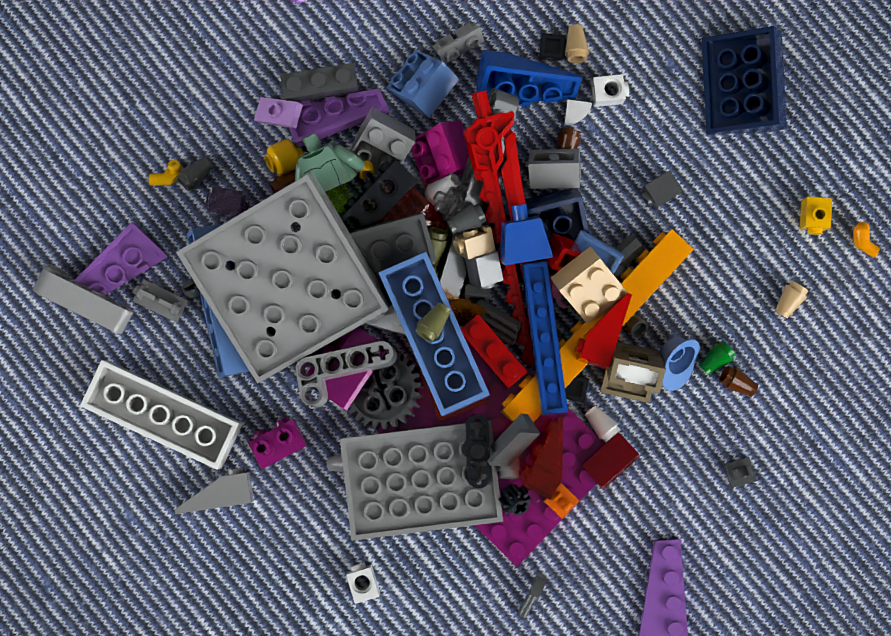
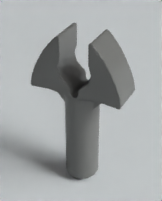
[518,573,547,618]

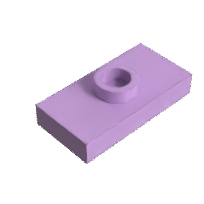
[254,97,303,128]

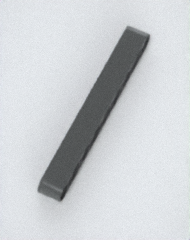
[436,88,519,308]

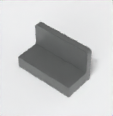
[487,413,540,466]

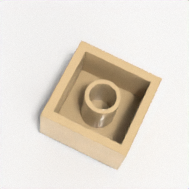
[551,246,627,324]

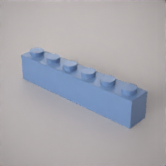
[187,224,249,378]

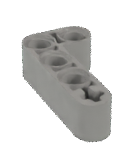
[32,264,134,334]
[296,341,397,408]

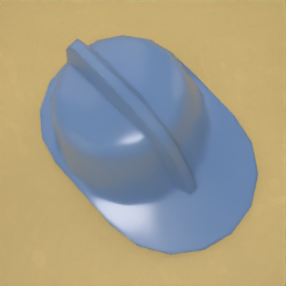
[659,334,700,391]

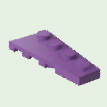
[289,89,389,148]
[75,222,169,295]

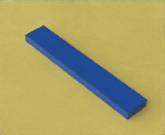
[521,261,568,415]

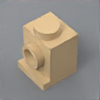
[453,224,496,260]

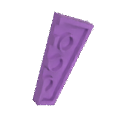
[638,539,688,636]

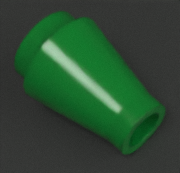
[699,340,736,375]

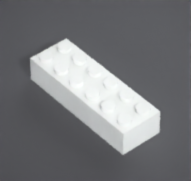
[80,360,243,470]

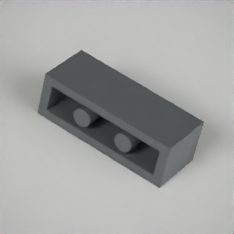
[280,63,359,103]

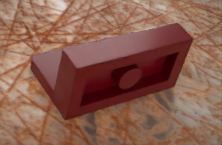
[583,433,640,490]

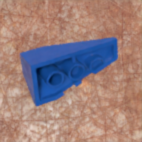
[476,50,582,107]

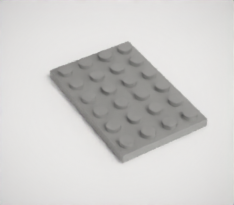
[340,420,503,541]

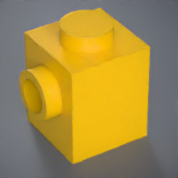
[800,197,832,235]

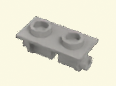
[432,22,484,64]
[133,279,188,323]

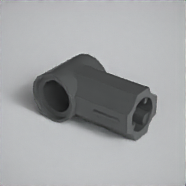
[614,234,645,278]

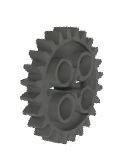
[349,352,424,431]

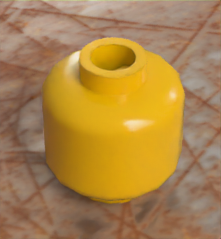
[264,139,303,175]

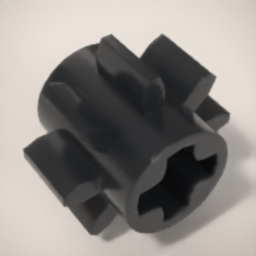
[498,484,532,515]

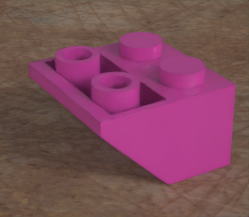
[411,120,469,187]

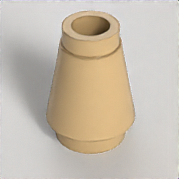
[565,24,589,63]
[775,280,809,319]

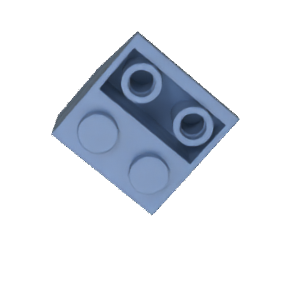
[386,50,459,118]

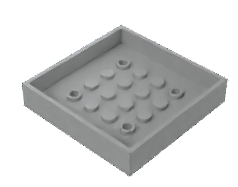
[176,171,392,384]

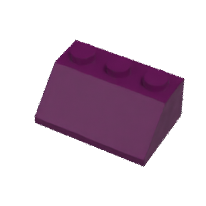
[306,327,387,411]

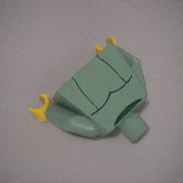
[295,133,374,191]

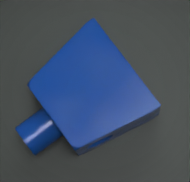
[500,203,553,265]

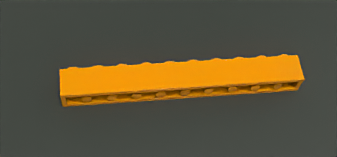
[501,229,694,423]

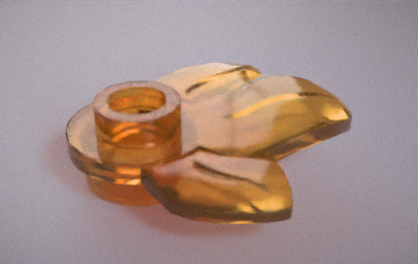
[448,299,486,326]

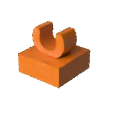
[543,483,579,519]

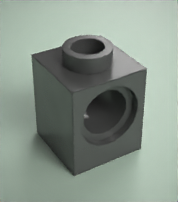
[641,170,683,210]

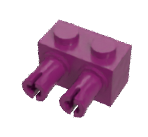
[248,417,308,469]

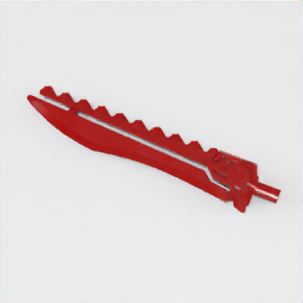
[463,90,554,365]

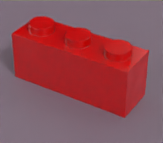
[461,314,527,389]

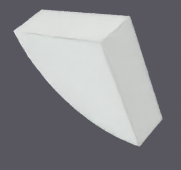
[564,100,592,125]

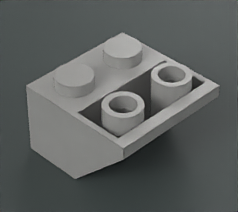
[350,107,415,181]

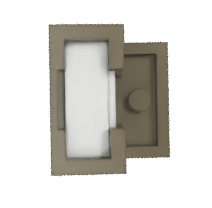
[600,342,666,403]

